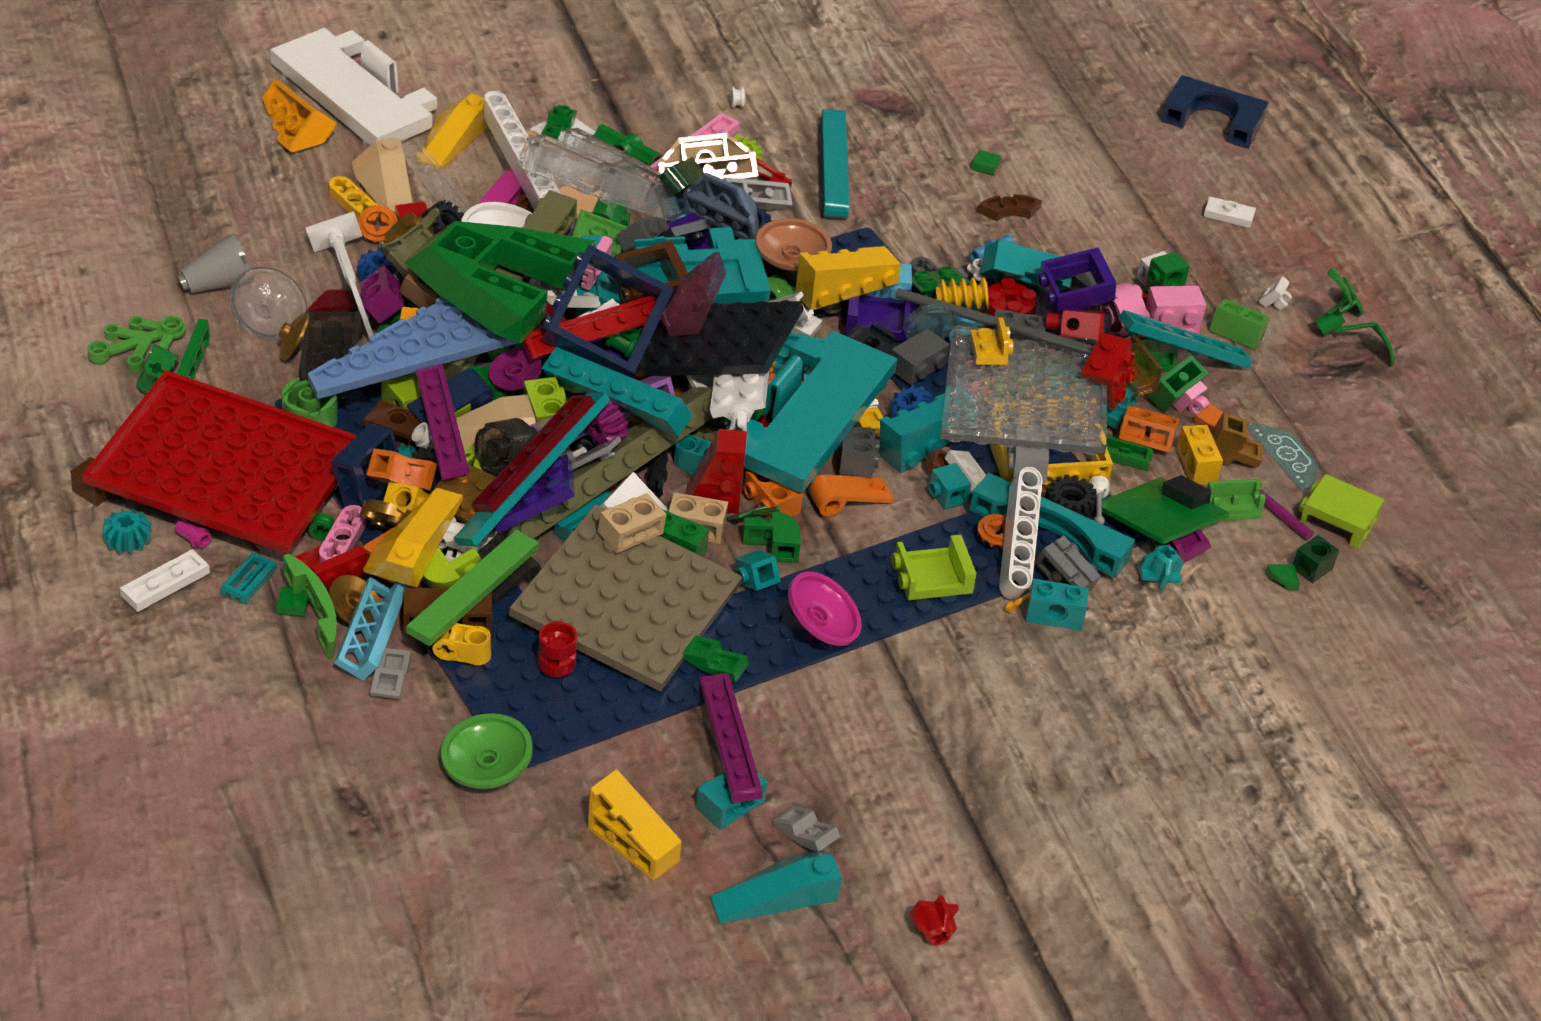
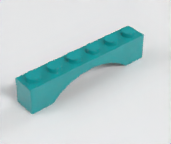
[542,347,693,437]
[970,472,1135,578]

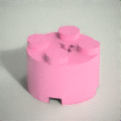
[1091,282,1150,337]

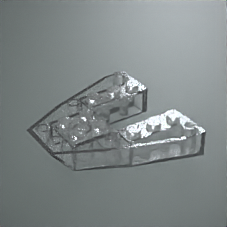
[517,127,682,220]

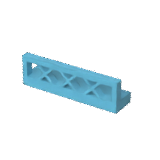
[334,577,409,681]

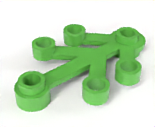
[87,316,186,372]

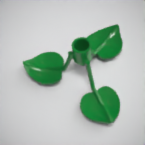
[1315,268,1394,367]

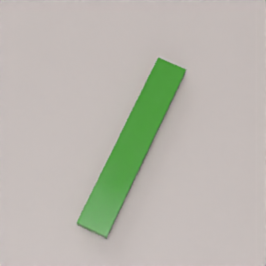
[406,530,539,646]

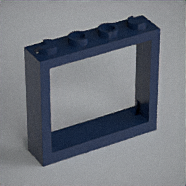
[541,245,674,378]

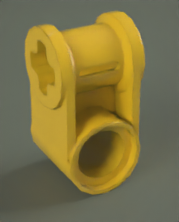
[433,623,491,665]

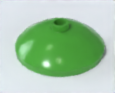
[441,713,533,789]

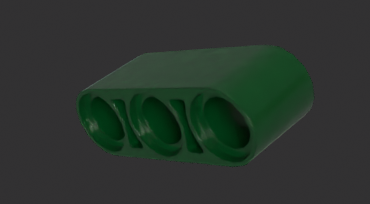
[659,157,704,197]

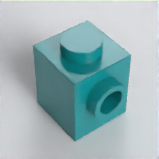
[928,463,971,510]
[735,550,781,591]

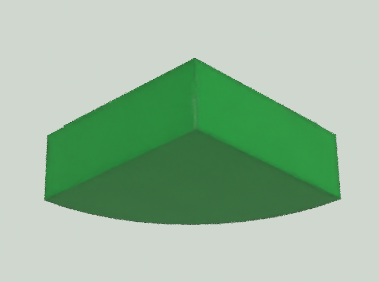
[1266,564,1300,591]

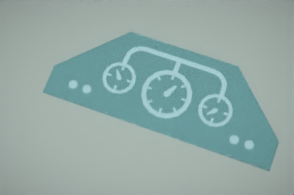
[1248,422,1319,491]

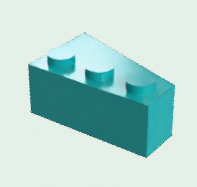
[980,240,1072,296]

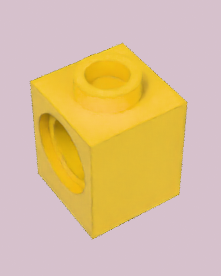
[383,482,430,514]

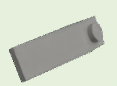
[723,177,793,210]

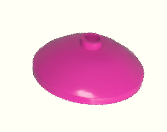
[788,572,862,646]

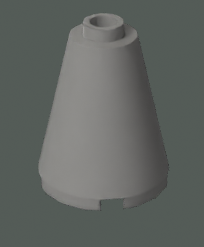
[178,234,254,293]

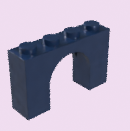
[1161,75,1269,149]

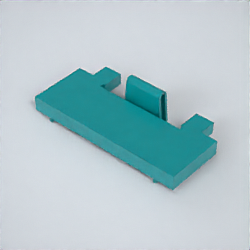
[574,227,771,315]
[726,330,898,493]

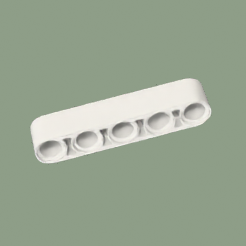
[999,467,1043,599]

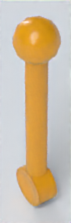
[1005,591,1030,613]

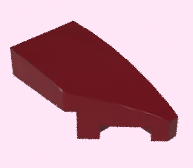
[307,290,358,319]

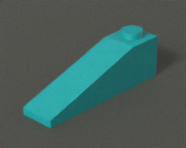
[710,850,842,924]

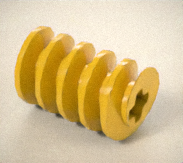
[936,277,988,312]

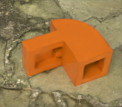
[367,449,437,491]

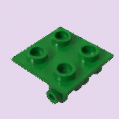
[912,266,970,299]

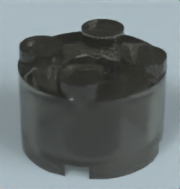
[474,418,538,477]

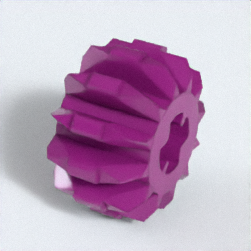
[586,401,629,445]

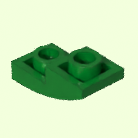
[541,105,577,145]

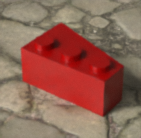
[686,429,747,514]

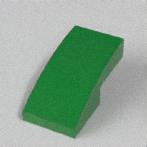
[682,635,749,683]

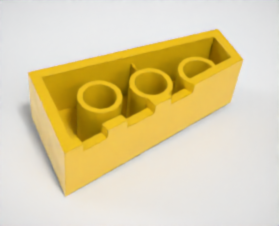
[795,246,901,310]

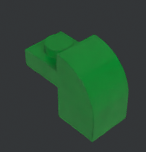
[742,512,801,563]

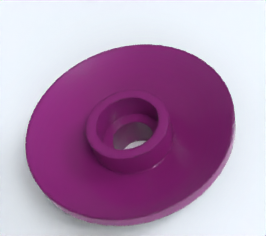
[489,348,542,391]

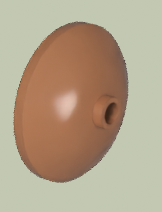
[756,218,832,272]

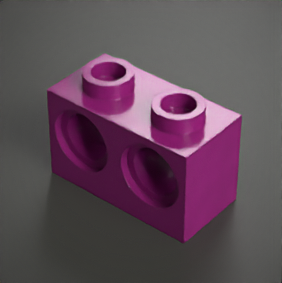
[360,265,405,324]

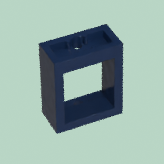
[330,423,399,507]

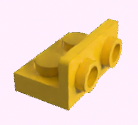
[970,317,1013,365]

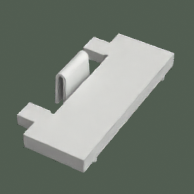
[270,28,437,145]

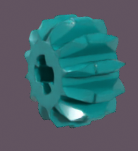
[102,508,152,555]

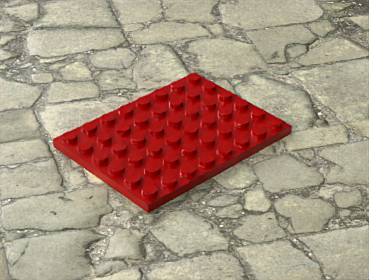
[82,370,357,554]

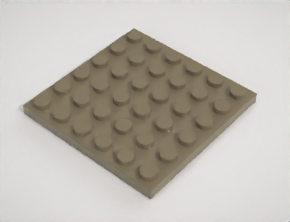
[509,505,742,692]

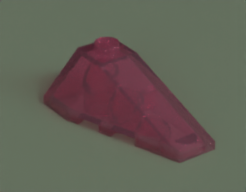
[661,252,727,336]

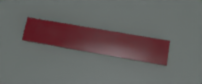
[471,395,595,512]

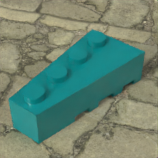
[880,387,981,474]

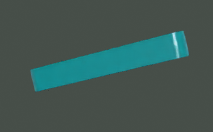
[820,109,849,219]

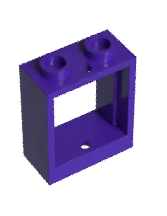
[1037,247,1116,314]

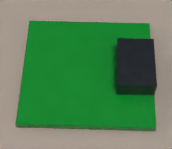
[1094,475,1229,544]

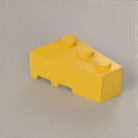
[588,769,682,881]

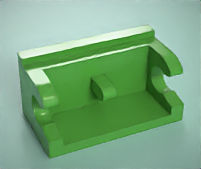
[1209,298,1271,350]
[1207,478,1265,521]

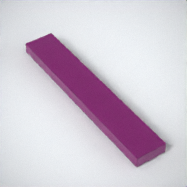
[416,364,470,480]
[699,673,763,803]

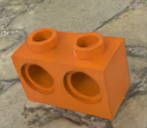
[1119,405,1180,453]
[743,470,803,518]

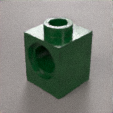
[1293,535,1339,584]

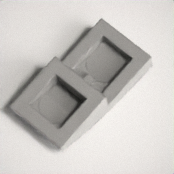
[370,648,411,699]
[773,805,840,852]

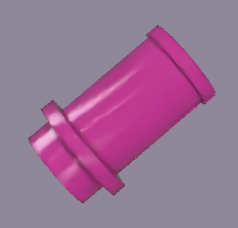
[175,518,211,548]

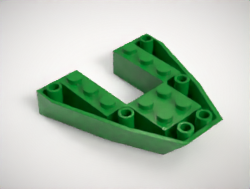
[404,221,596,344]

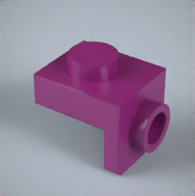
[1165,529,1211,563]

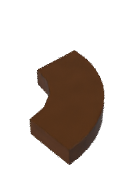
[976,194,1042,221]

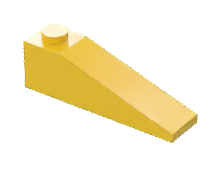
[363,488,463,588]

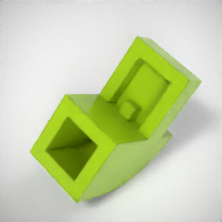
[422,547,481,588]

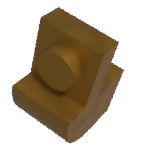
[1214,412,1263,468]

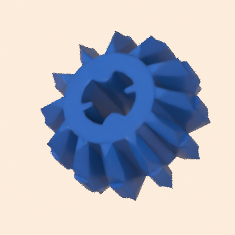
[357,249,397,282]
[890,384,933,418]

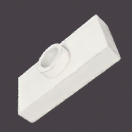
[1203,196,1256,228]

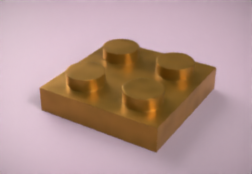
[431,464,496,524]

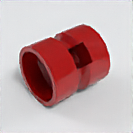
[538,621,577,677]

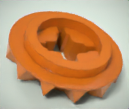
[358,205,398,243]
[977,514,1022,550]

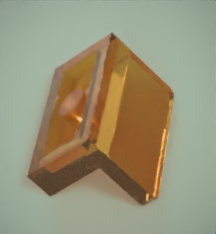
[1127,336,1163,397]

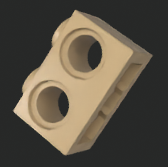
[669,492,728,544]
[598,493,667,553]

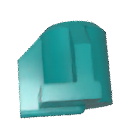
[1138,545,1184,589]

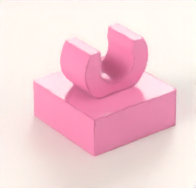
[1174,381,1210,416]

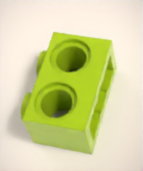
[523,377,566,422]

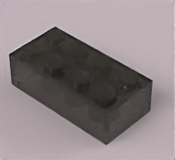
[299,312,363,399]

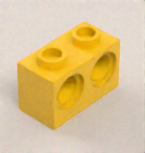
[1176,425,1223,485]

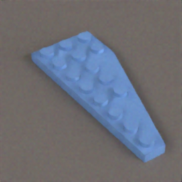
[308,296,517,399]

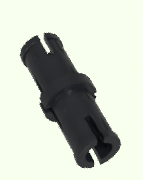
[646,452,668,498]

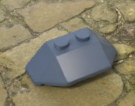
[683,172,759,239]

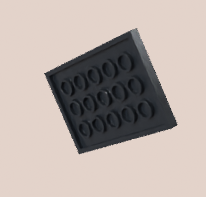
[626,300,804,377]

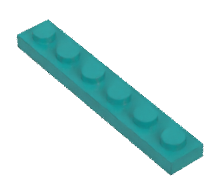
[1119,310,1254,369]

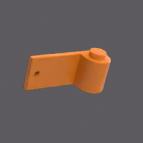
[807,475,895,517]

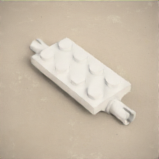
[710,369,770,431]

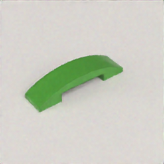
[283,554,337,660]

